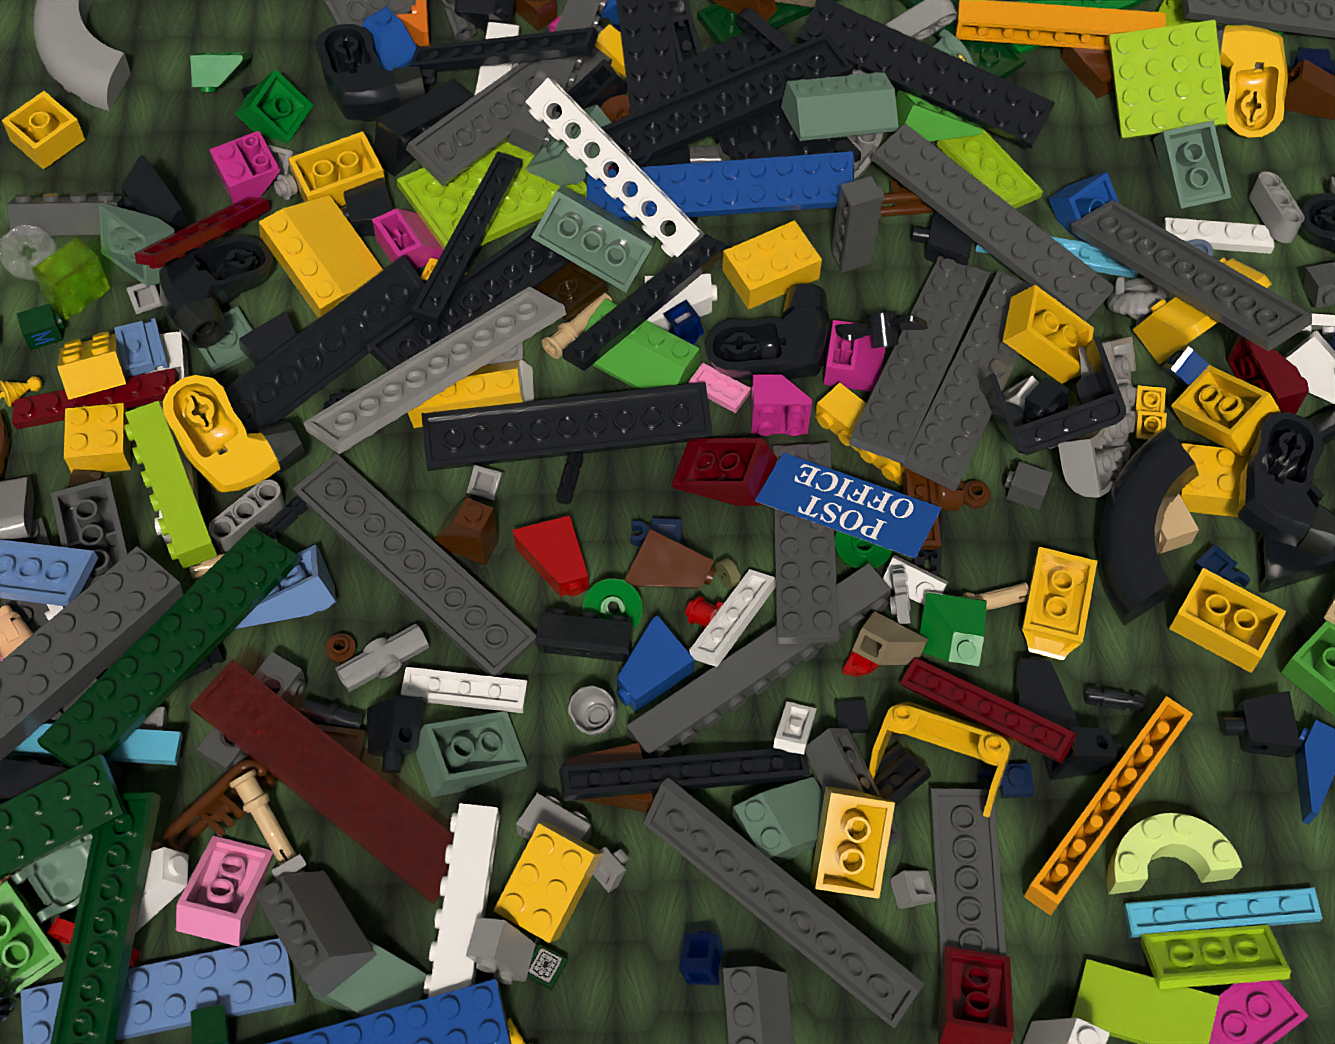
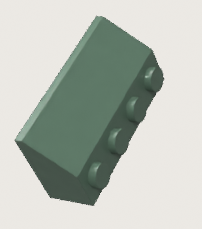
[781,72,899,141]
[531,185,656,292]

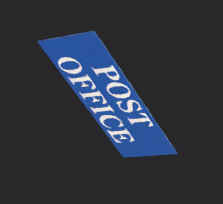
[755,452,942,558]

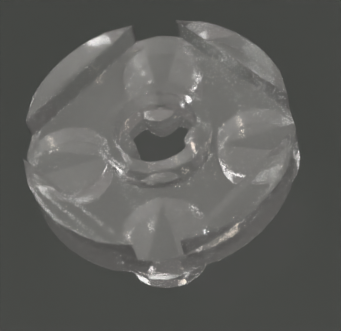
[0,225,58,281]

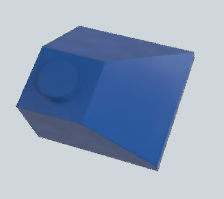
[362,7,417,70]
[1048,172,1119,243]

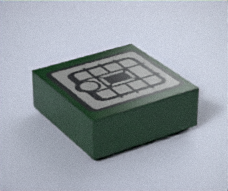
[527,944,568,991]

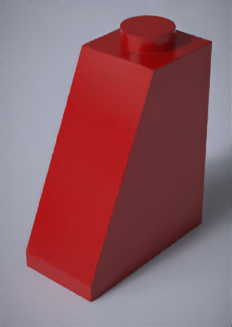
[512,515,589,597]

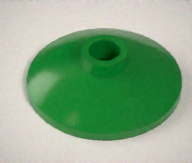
[835,531,892,569]
[583,578,643,629]

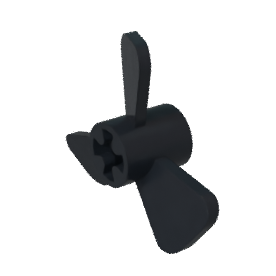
[835,311,928,348]

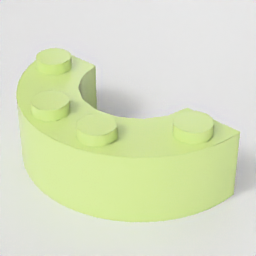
[1106,813,1242,895]

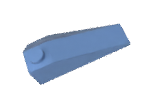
[235,544,336,629]

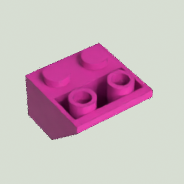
[209,131,280,204]
[372,208,443,270]
[823,320,885,392]
[750,375,812,436]

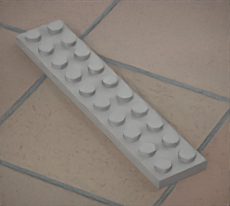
[304,286,566,454]

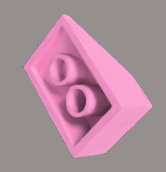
[176,836,274,947]

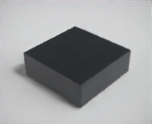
[834,700,869,734]

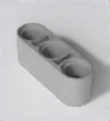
[886,0,958,41]
[1249,171,1304,243]
[0,477,34,541]
[208,480,285,553]

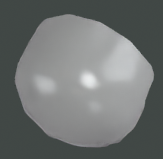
[568,685,617,736]

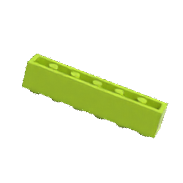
[124,401,218,569]

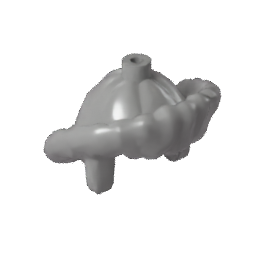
[1107,276,1176,326]

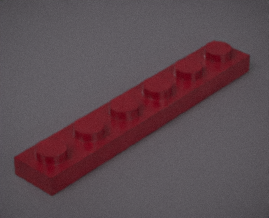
[134,197,270,269]
[12,368,180,430]
[900,658,1077,764]

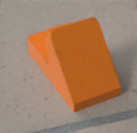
[397,0,430,47]

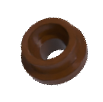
[962,481,991,509]
[325,634,356,663]

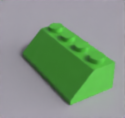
[584,299,700,390]

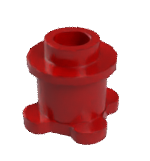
[685,596,724,631]

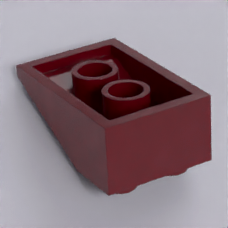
[1226,334,1309,414]
[672,438,777,506]
[938,946,1014,1044]

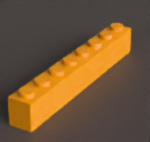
[955,0,1166,50]
[1024,696,1193,916]

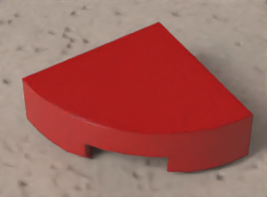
[842,651,880,676]

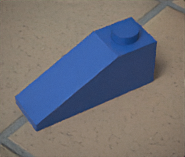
[1295,720,1335,825]

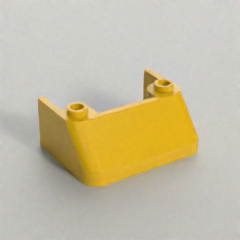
[1133,258,1272,365]
[869,702,1013,818]

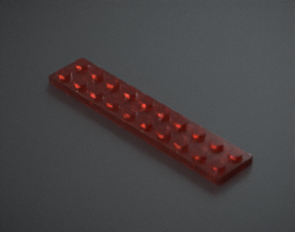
[190,659,454,905]

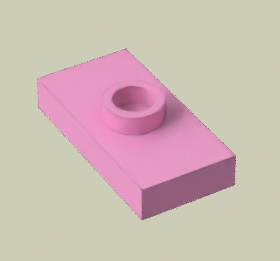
[688,363,751,413]

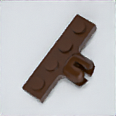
[901,463,965,550]

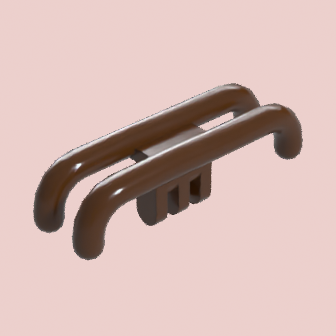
[880,179,937,217]
[163,759,275,867]

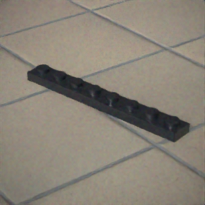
[409,27,599,71]
[411,151,522,326]
[562,234,727,371]
[559,748,810,801]

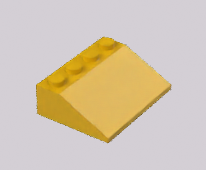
[259,195,382,318]

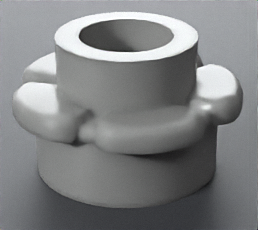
[274,174,298,200]

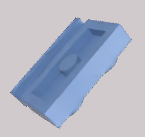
[114,318,168,377]

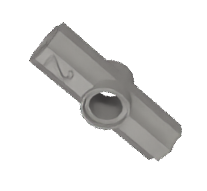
[335,624,429,692]

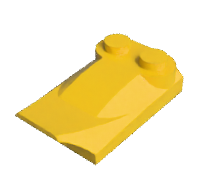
[1022,547,1097,660]

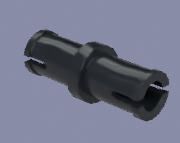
[299,698,365,730]

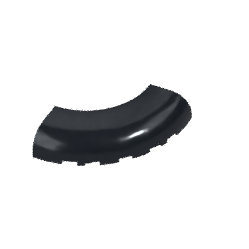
[1099,427,1199,626]

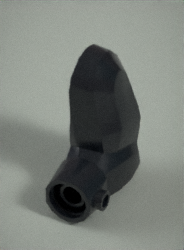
[705,284,829,381]

